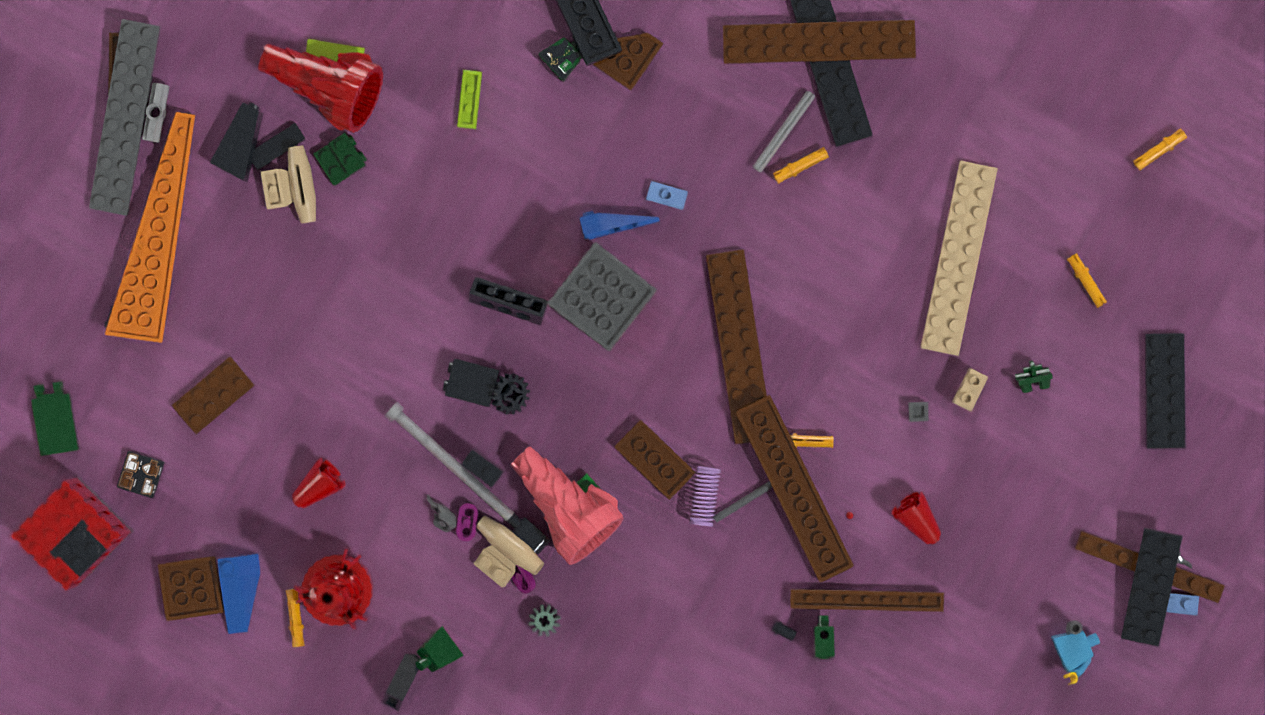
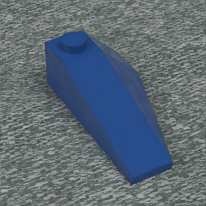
[217,554,261,634]

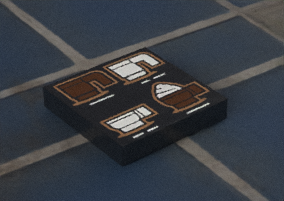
[116,451,165,499]

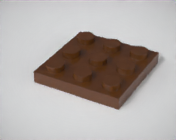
[158,555,224,621]

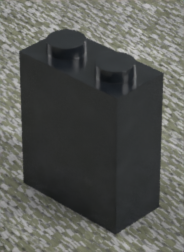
[442,358,500,407]
[461,448,505,488]

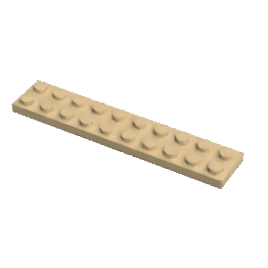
[920,161,998,356]

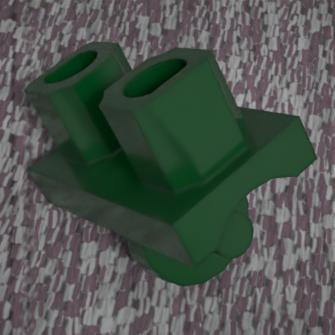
[1015,360,1053,393]

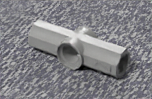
[142,83,170,143]

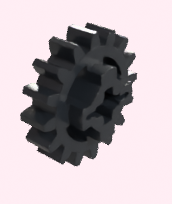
[489,373,530,415]

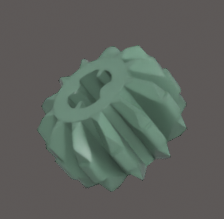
[528,604,561,637]

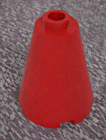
[292,458,346,508]
[891,491,941,545]

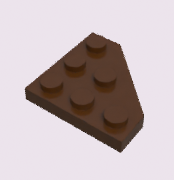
[592,33,664,91]

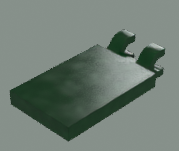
[31,381,80,456]

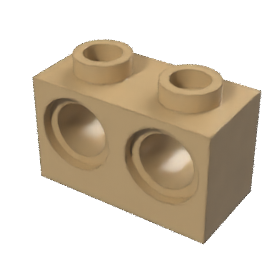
[952,368,988,411]

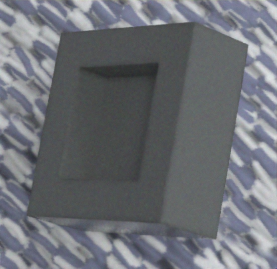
[908,402,929,422]

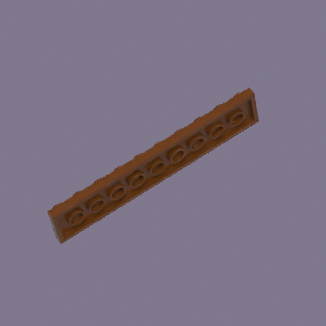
[723,20,916,64]
[706,249,767,444]
[735,394,854,583]

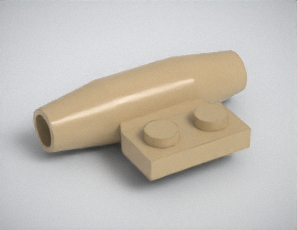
[261,145,316,224]
[474,516,544,588]

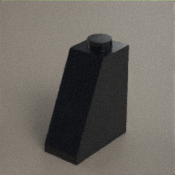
[381,653,420,711]

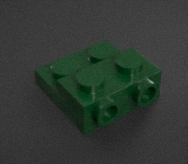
[314,133,367,187]

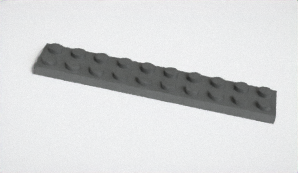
[89,19,161,216]

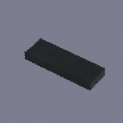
[252,123,306,171]

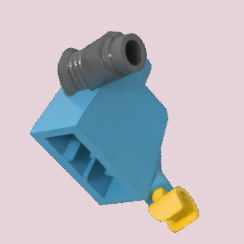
[1051,620,1100,685]

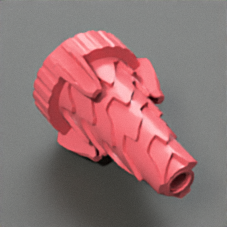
[510,447,624,565]

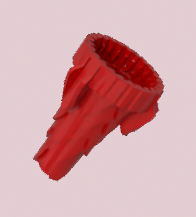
[258,44,383,133]
[294,549,374,630]

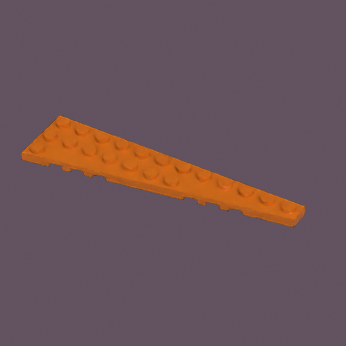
[104,112,195,343]

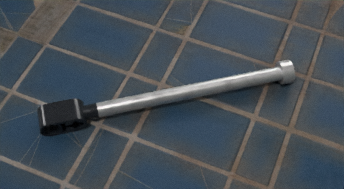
[385,402,551,555]

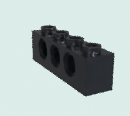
[468,277,548,326]

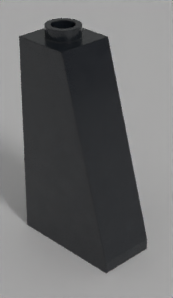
[210,102,263,183]

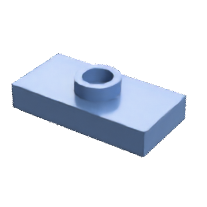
[646,181,688,210]

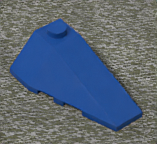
[580,211,660,241]

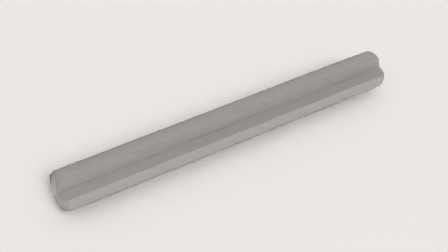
[753,91,815,172]

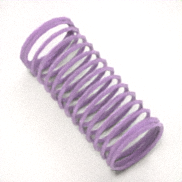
[689,466,721,527]

